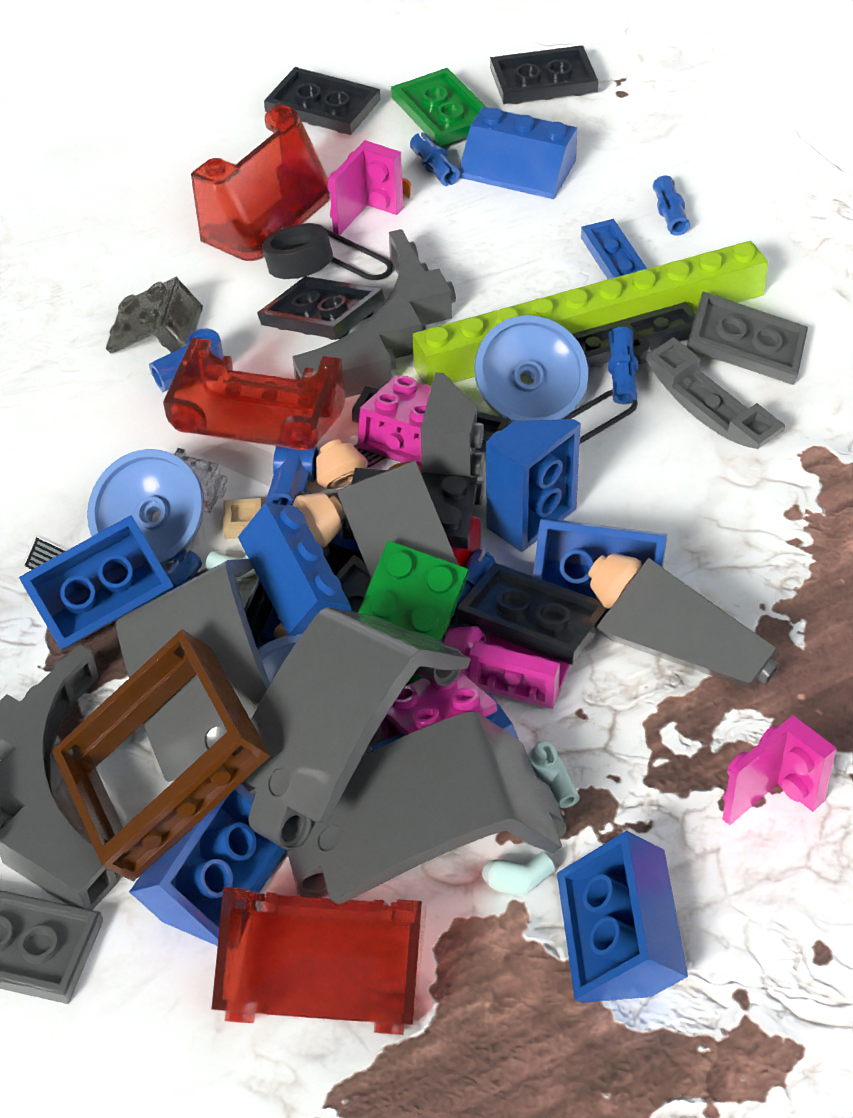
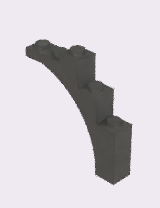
[292,229,456,408]
[0,644,118,910]

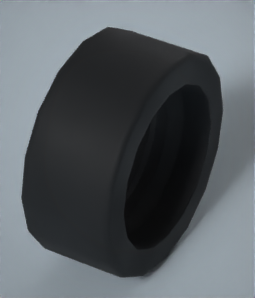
[262,223,333,279]

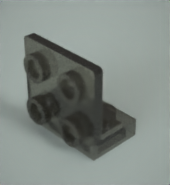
[105,276,203,354]

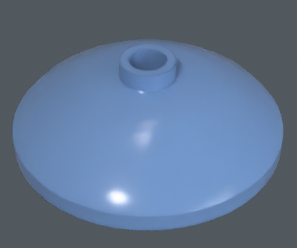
[474,315,588,423]
[87,449,205,565]

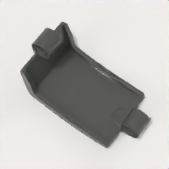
[116,559,270,792]
[244,607,471,850]
[287,712,567,904]

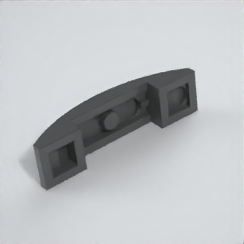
[646,337,786,449]

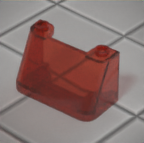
[191,103,330,261]
[163,337,345,450]
[211,887,427,1035]

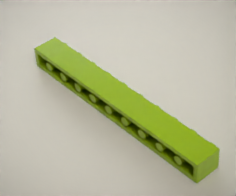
[413,240,768,386]

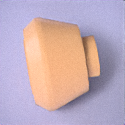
[316,439,368,489]
[292,492,345,548]
[588,553,642,609]

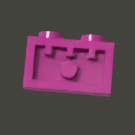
[327,140,404,235]
[357,376,432,468]
[469,634,570,709]
[381,672,497,741]
[722,715,837,825]

